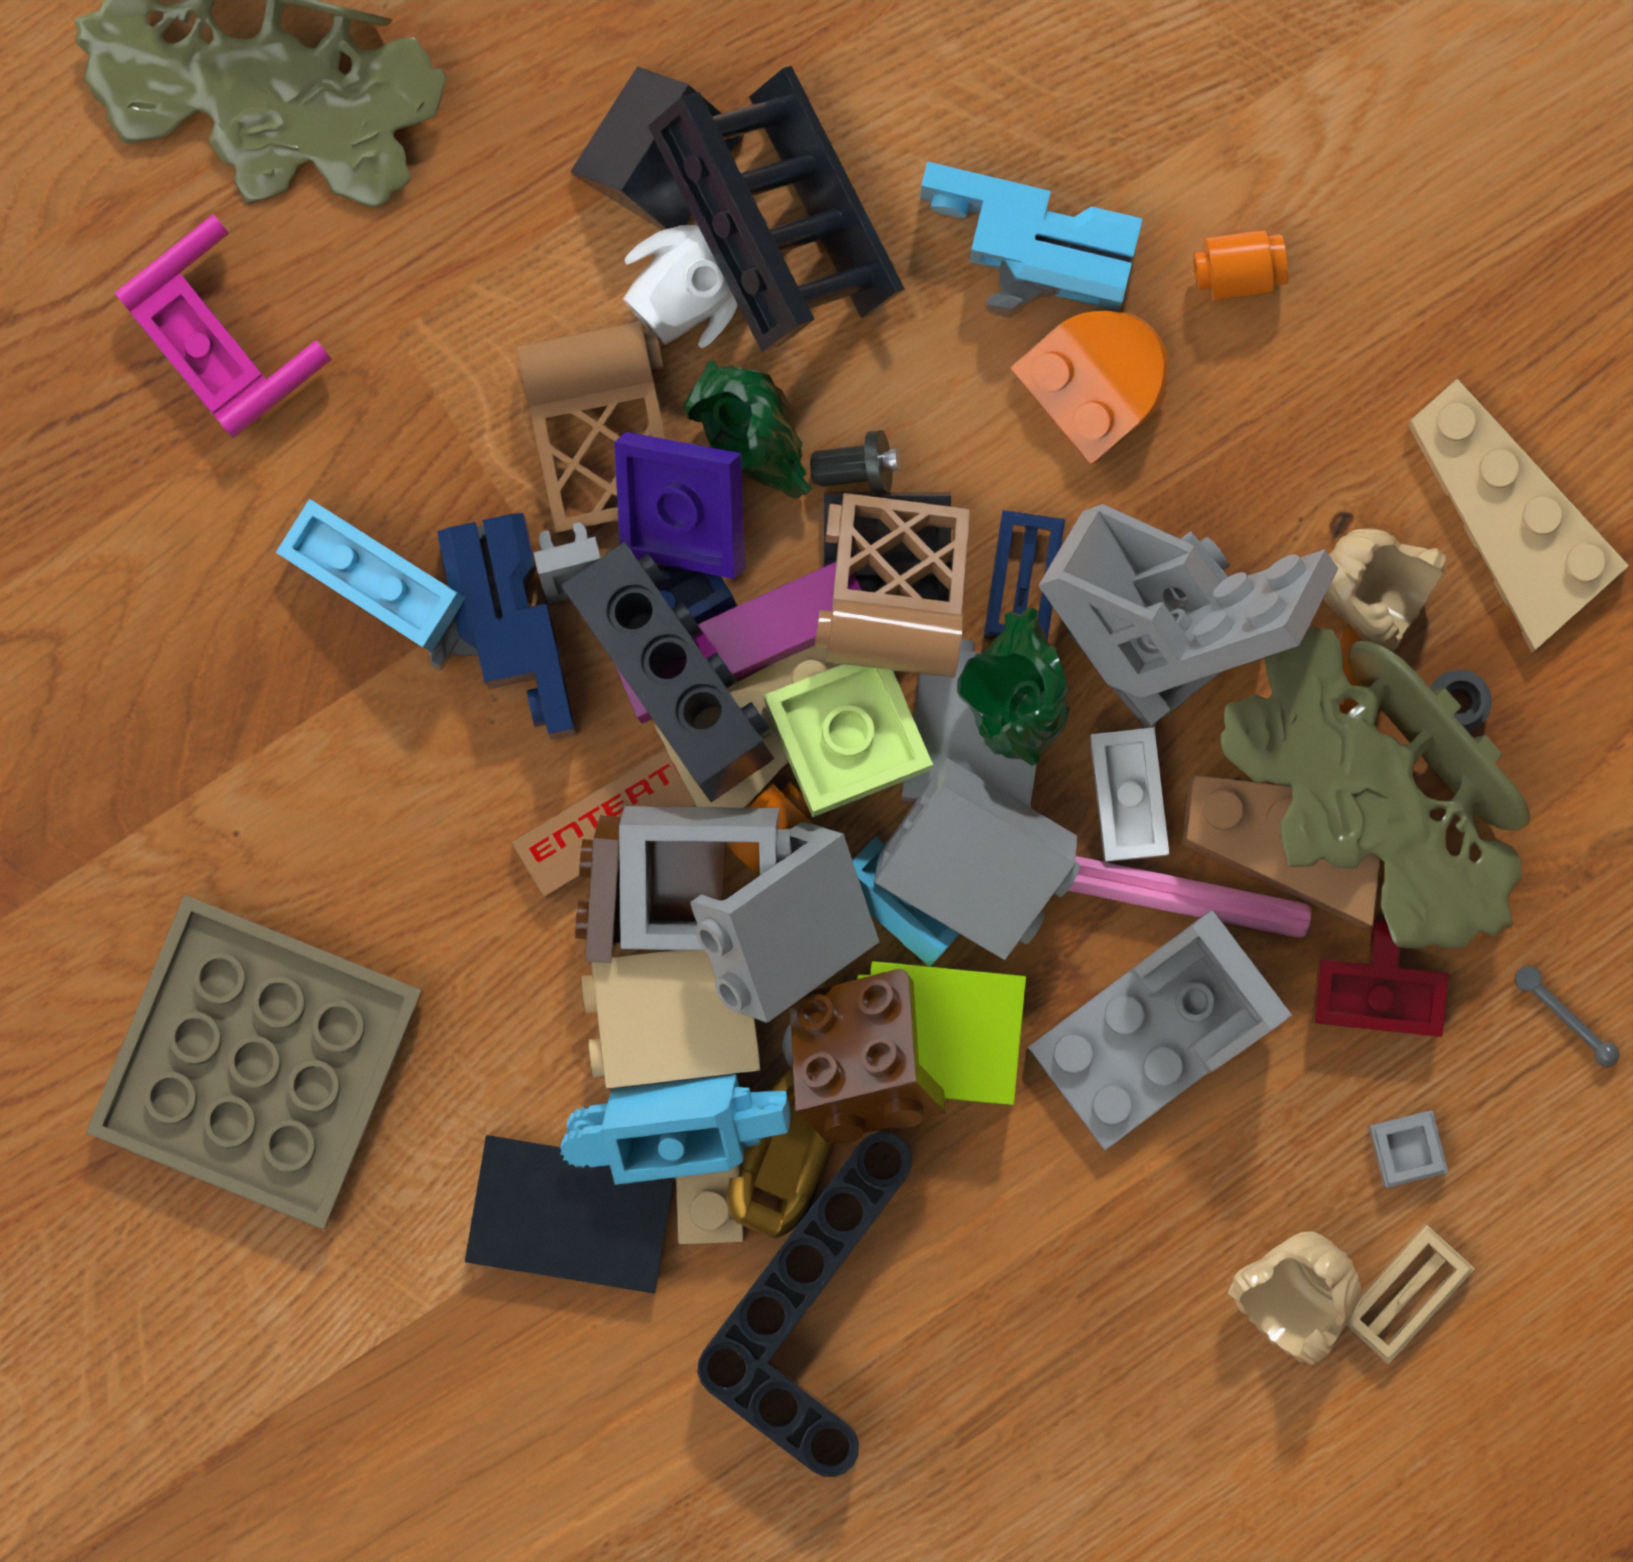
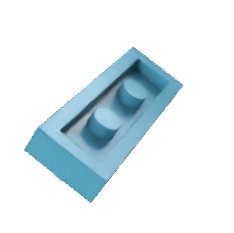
[276,499,466,652]

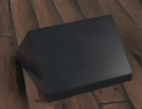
[570,67,744,231]

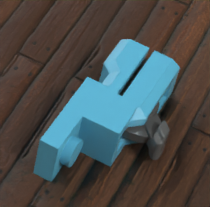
[920,162,1142,318]

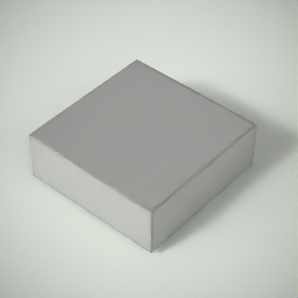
[1368,1110,1448,1188]

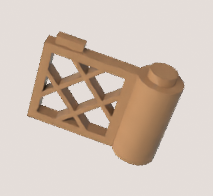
[517,321,666,533]
[814,493,970,678]

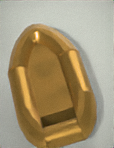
[726,1066,835,1238]

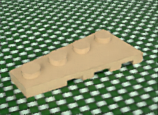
[1407,379,1629,653]

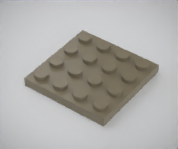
[86,895,424,1230]

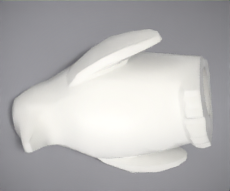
[622,213,768,348]

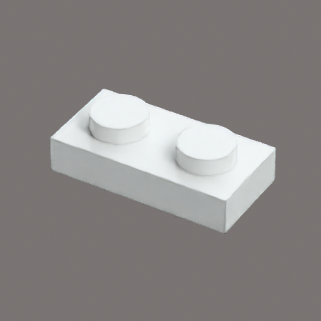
[1090,727,1169,862]

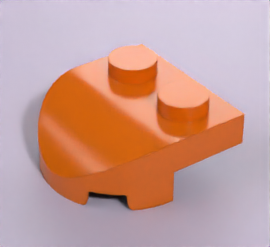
[1011,309,1169,465]

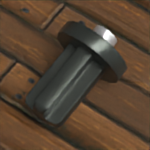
[810,430,901,494]

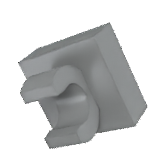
[533,522,601,604]

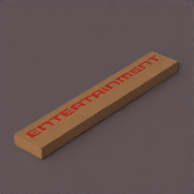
[511,663,842,899]

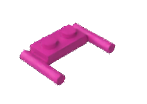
[114,214,332,438]

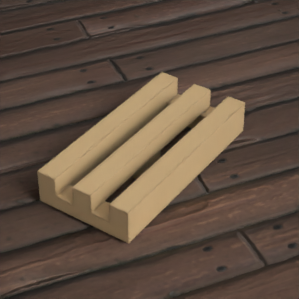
[1345,1225,1475,1364]

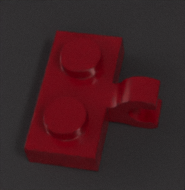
[1312,920,1449,1037]

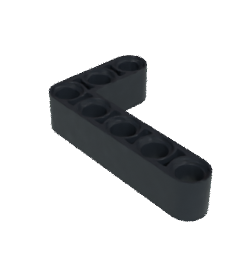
[697,1132,912,1477]

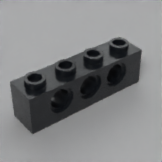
[561,542,775,803]

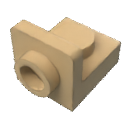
[675,1164,743,1244]

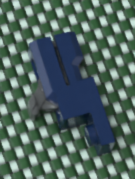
[428,513,577,740]

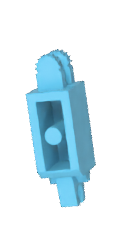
[560,1073,791,1185]

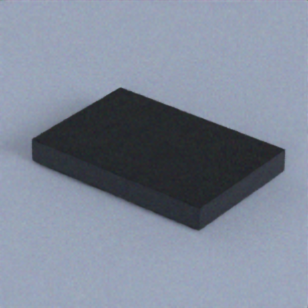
[465,1135,675,1294]

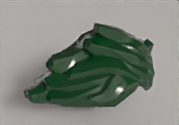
[684,361,812,499]
[957,608,1070,766]

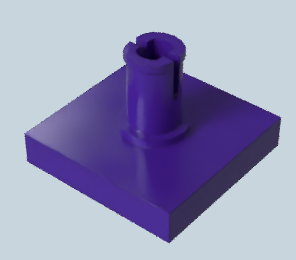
[614,432,745,579]

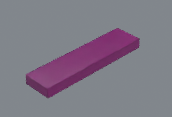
[615,562,862,724]

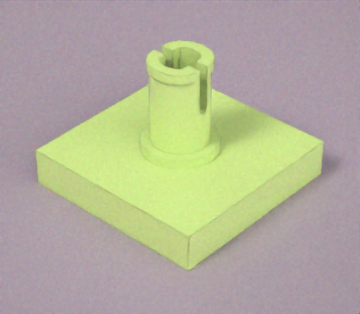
[764,664,933,817]

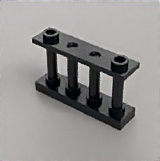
[648,65,905,352]

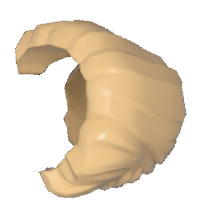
[1323,529,1446,652]
[1227,1231,1361,1365]

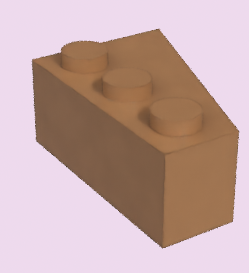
[1181,775,1380,930]

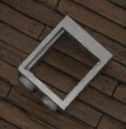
[619,806,792,950]

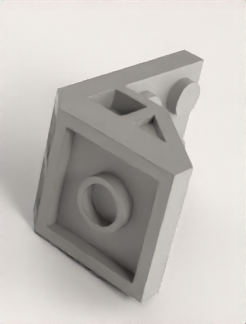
[1038,504,1338,698]
[1027,910,1292,1150]

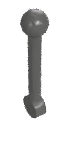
[1514,966,1620,1068]

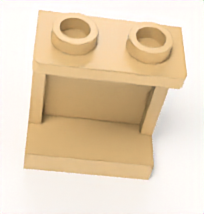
[582,950,761,1089]

